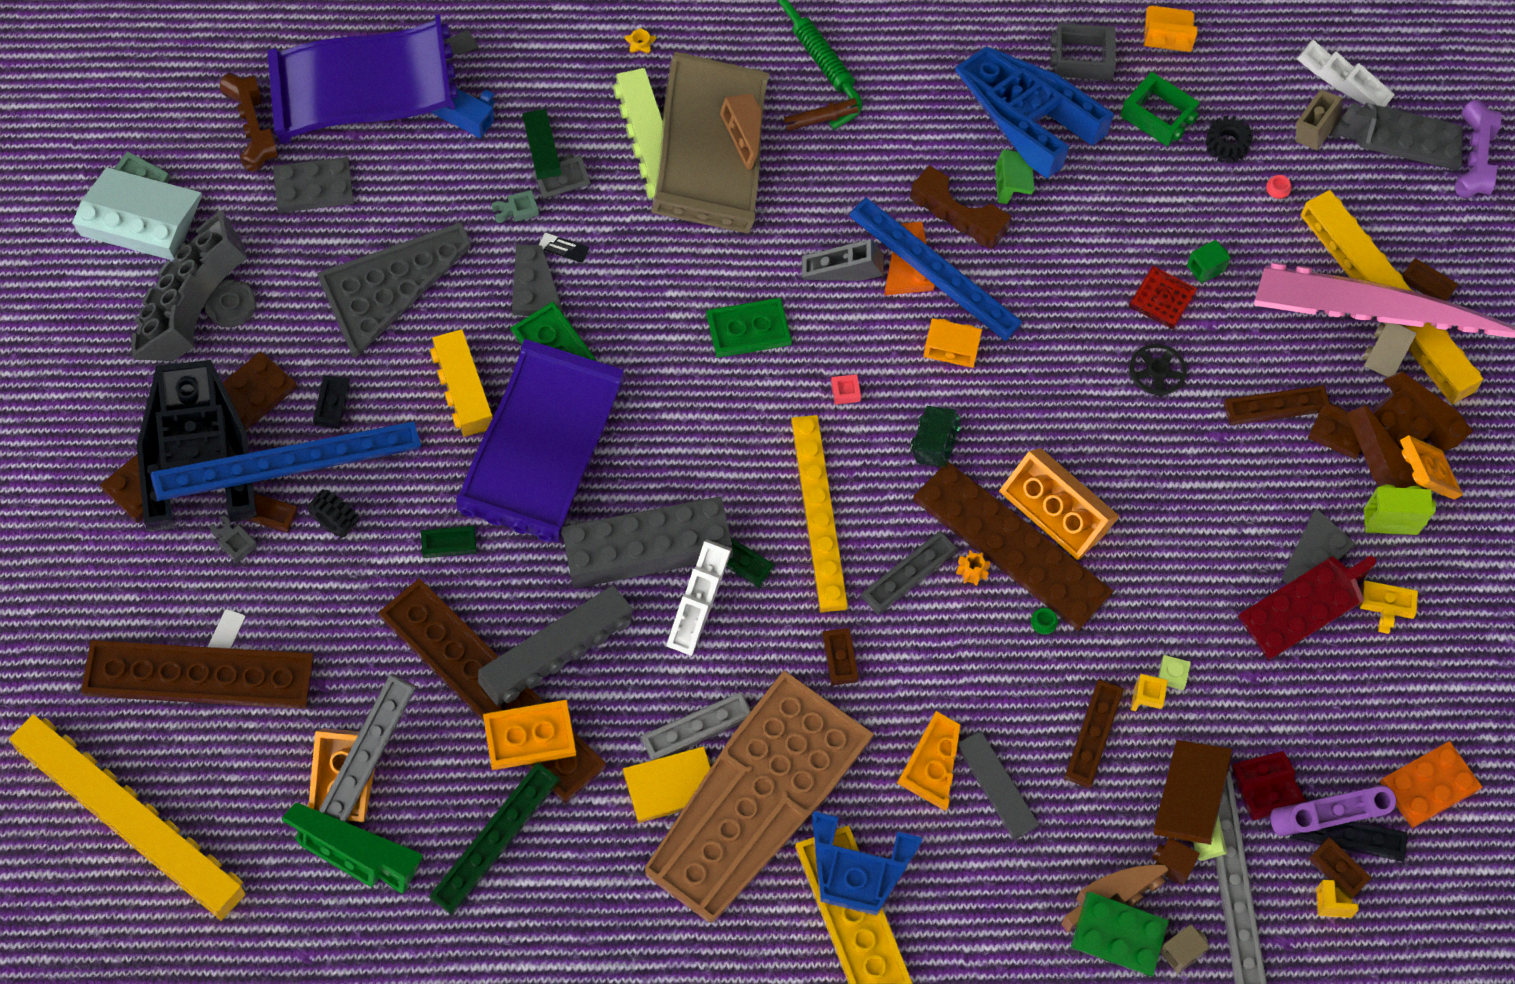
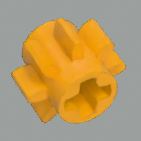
[956,550,990,586]

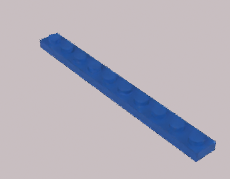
[150,422,421,501]

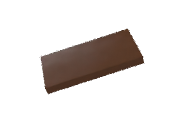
[1154,740,1232,845]

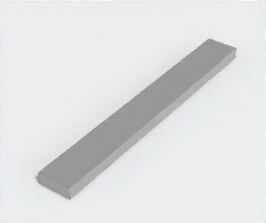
[1214,771,1267,984]

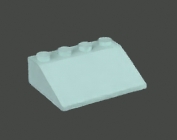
[72,167,202,260]

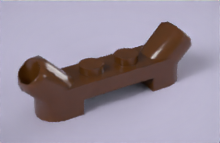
[220,72,278,172]

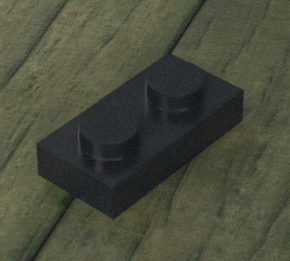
[313,375,351,429]

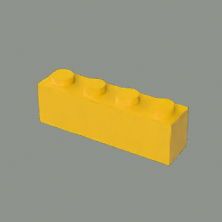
[430,329,493,437]

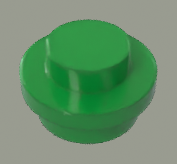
[1030,608,1058,635]

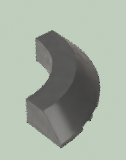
[131,210,247,361]

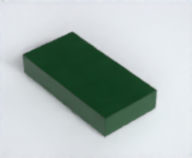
[421,526,477,558]

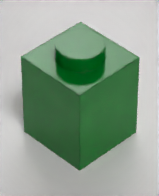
[1186,239,1230,284]

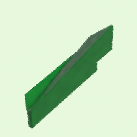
[282,803,422,894]

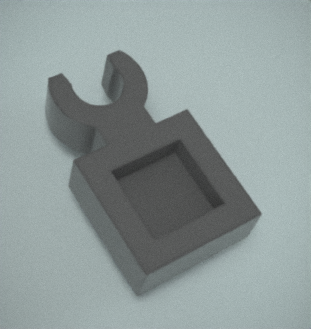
[209,515,258,564]

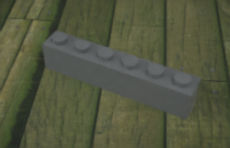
[478,585,633,707]

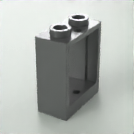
[1050,23,1116,80]

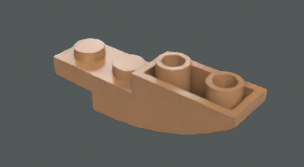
[1061,865,1169,933]

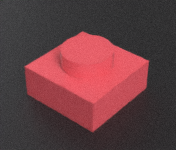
[831,374,861,405]

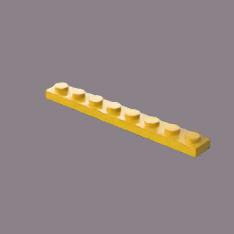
[791,415,848,613]

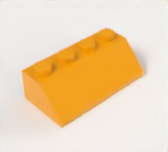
[999,448,1119,560]

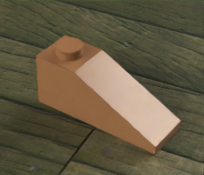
[720,94,762,170]

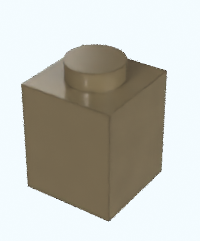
[1160,924,1210,974]

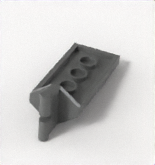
[1331,103,1462,171]

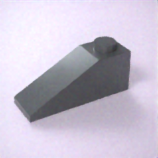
[802,239,884,281]

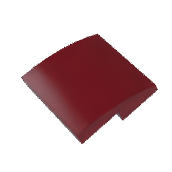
[1232,751,1306,821]

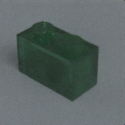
[910,406,961,467]

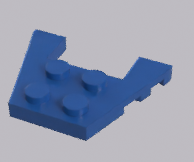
[812,811,923,916]

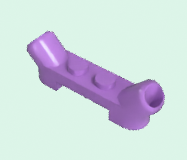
[1455,100,1501,199]
[1270,785,1396,836]

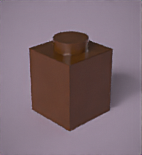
[1152,838,1200,886]

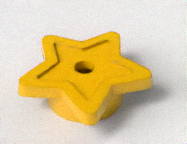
[625,28,656,54]

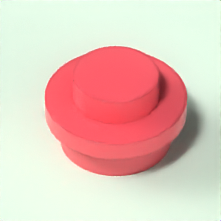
[1266,175,1291,199]

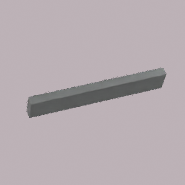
[319,673,417,823]

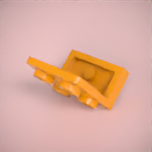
[1144,6,1197,52]

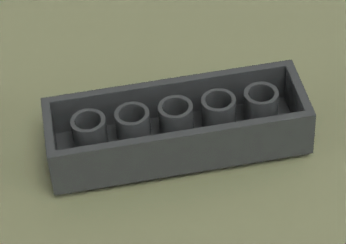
[562,496,733,589]

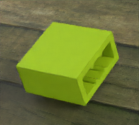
[1363,485,1436,535]

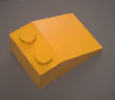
[308,728,375,822]

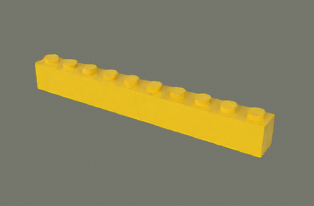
[1300,190,1484,405]
[9,714,245,921]

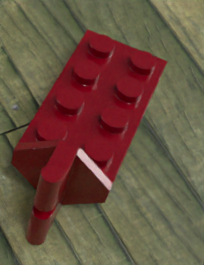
[1238,556,1376,661]

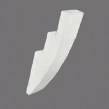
[1297,40,1395,107]
[666,539,732,656]

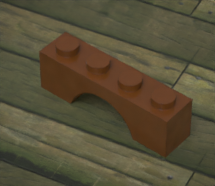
[910,165,1012,250]

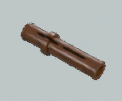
[784,97,859,132]

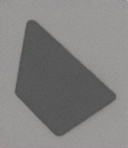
[447,30,479,55]

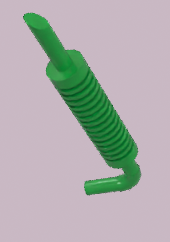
[777,0,862,130]

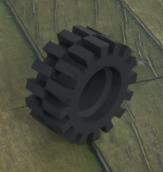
[1205,116,1253,163]
[307,489,359,538]

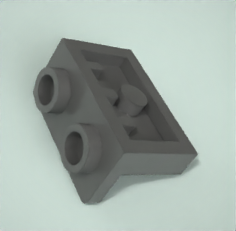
[531,153,591,200]

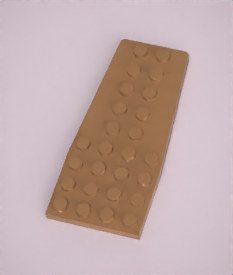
[645,671,874,923]

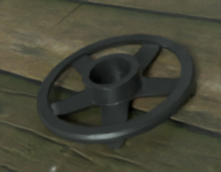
[1129,344,1187,397]

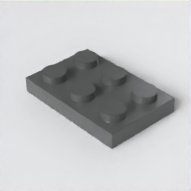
[273,157,354,213]

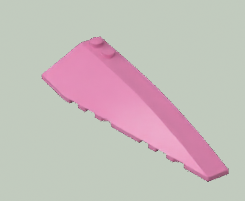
[1254,262,1515,338]

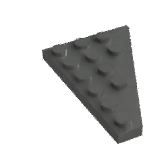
[317,222,471,358]

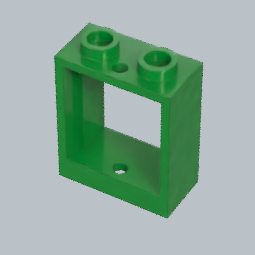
[1120,72,1200,147]

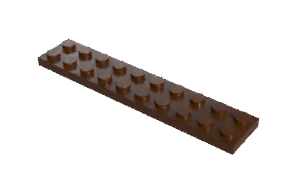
[378,578,607,804]

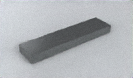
[861,530,958,616]
[957,731,1039,840]

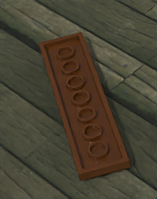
[99,351,297,523]
[913,461,1114,631]
[81,640,314,709]

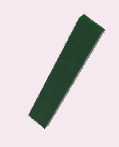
[428,761,561,916]

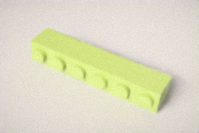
[613,68,663,200]

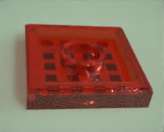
[1128,266,1197,330]

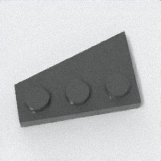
[512,245,564,316]
[1281,508,1356,584]

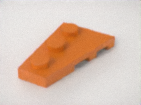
[884,221,935,296]

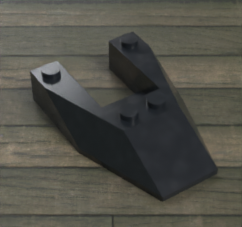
[136,360,258,532]

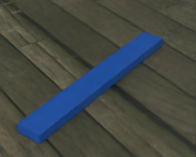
[849,197,1023,341]

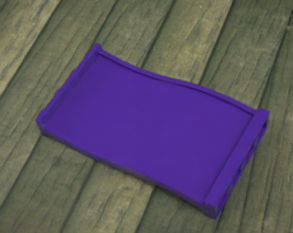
[267,14,458,144]
[456,339,624,543]

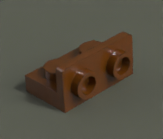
[1308,402,1361,460]

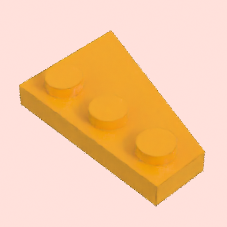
[897,711,960,811]

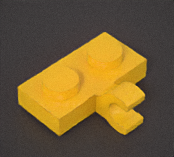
[1360,580,1418,634]

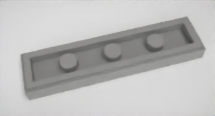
[641,692,751,761]

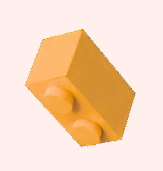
[923,318,982,368]

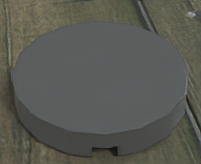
[204,279,257,328]

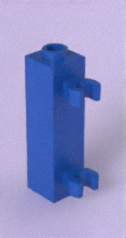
[431,89,495,139]

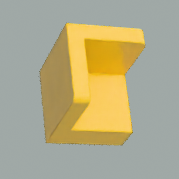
[1130,674,1168,711]
[1316,880,1359,918]

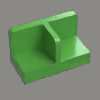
[995,149,1034,204]

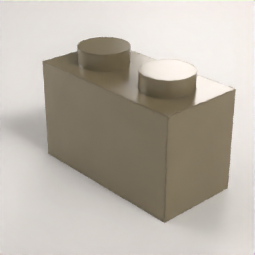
[1296,89,1342,150]
[1362,322,1417,377]

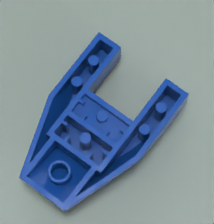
[955,46,1114,179]

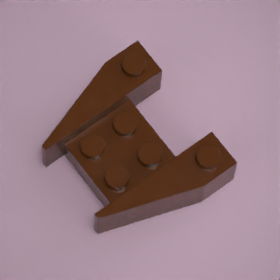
[1347,371,1473,488]

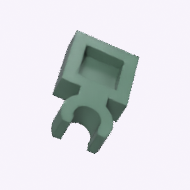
[491,190,539,223]

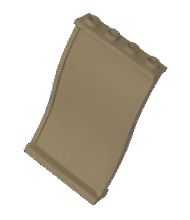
[651,52,769,234]

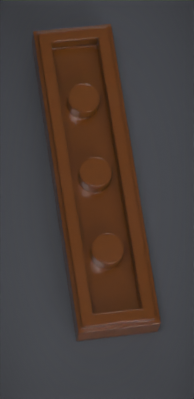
[1223,385,1330,426]
[1064,679,1124,789]

